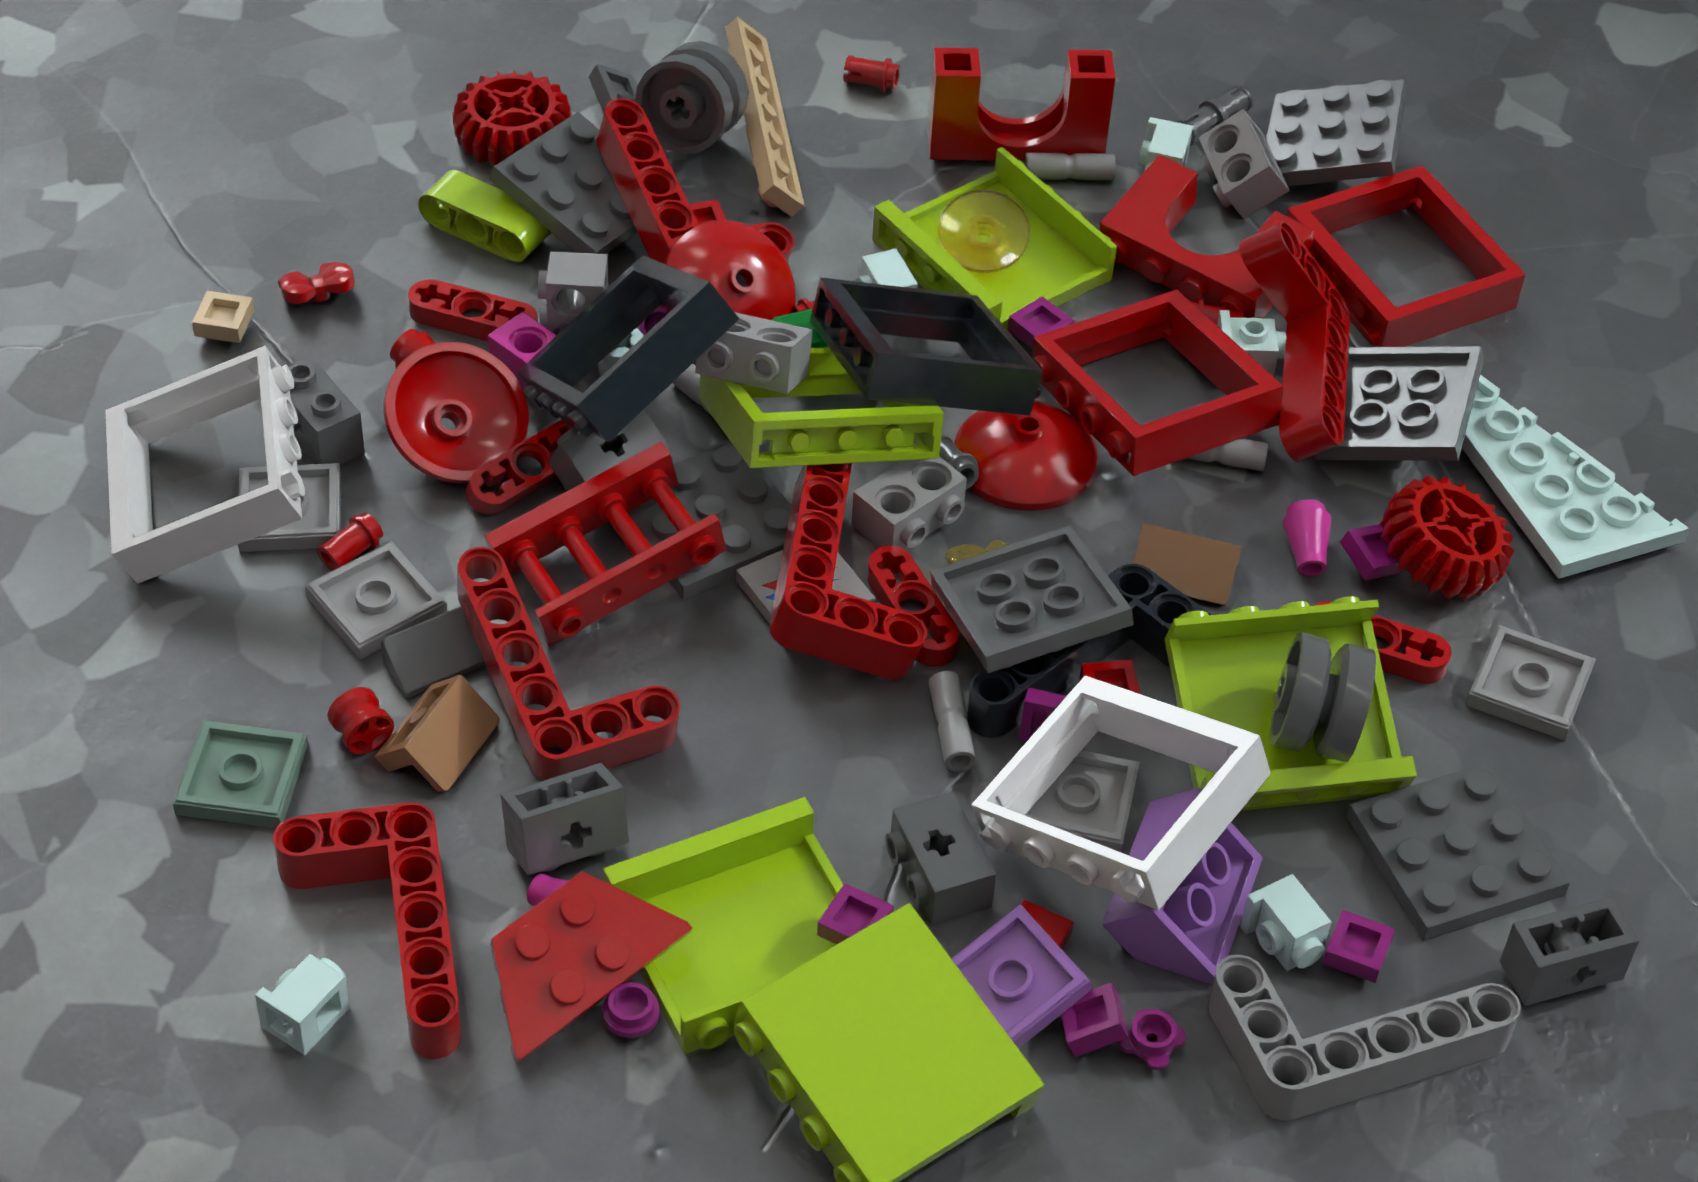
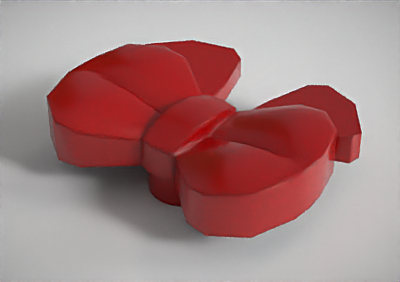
[278,262,355,304]

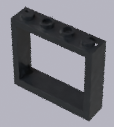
[517,255,740,442]
[810,277,1042,416]

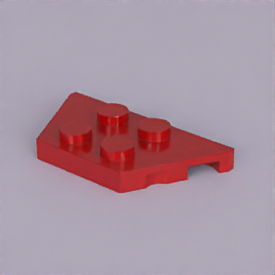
[490,871,693,1064]

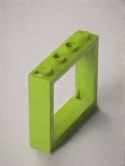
[698,347,944,468]

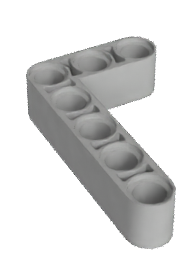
[1208,955,1521,1121]

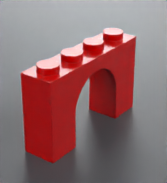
[927,47,1116,161]
[1100,155,1314,318]

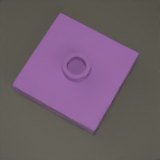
[952,904,1093,1049]

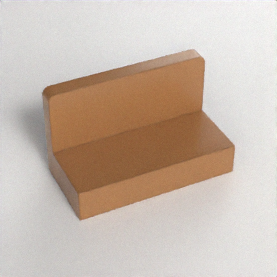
[1133,523,1243,605]
[375,674,500,792]

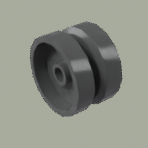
[635,41,749,154]
[1270,632,1376,762]

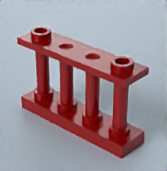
[484,441,727,646]

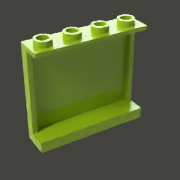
[872,147,1117,329]
[1165,596,1417,811]
[603,797,843,1055]
[733,903,1045,1182]

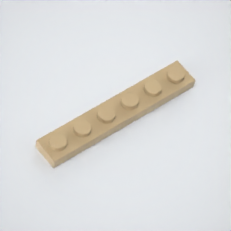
[725,17,805,217]

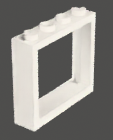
[105,346,305,584]
[971,676,1271,910]

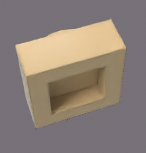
[192,291,254,343]

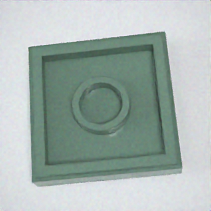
[173,720,309,829]

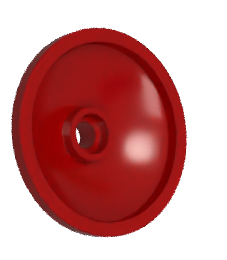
[664,220,796,320]
[383,342,529,484]
[954,401,1098,511]

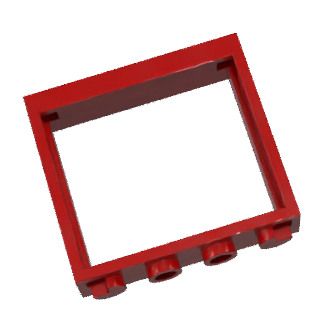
[1286,165,1526,347]
[1032,290,1283,477]

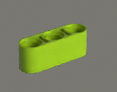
[418,170,552,263]

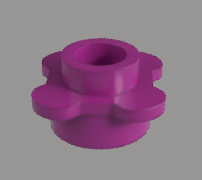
[1118,1009,1186,1070]

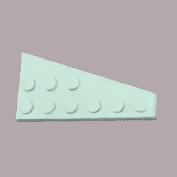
[1462,375,1690,579]

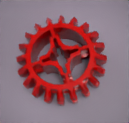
[452,70,572,168]
[1380,475,1514,600]

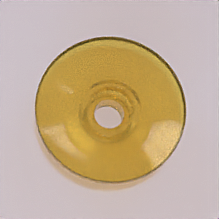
[938,190,1030,273]

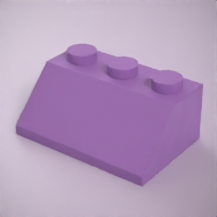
[1102,787,1263,984]

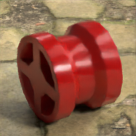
[327,687,394,755]

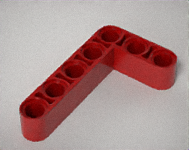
[596,98,795,287]
[1239,221,1350,462]
[769,463,927,680]
[457,546,680,781]
[273,802,462,1059]

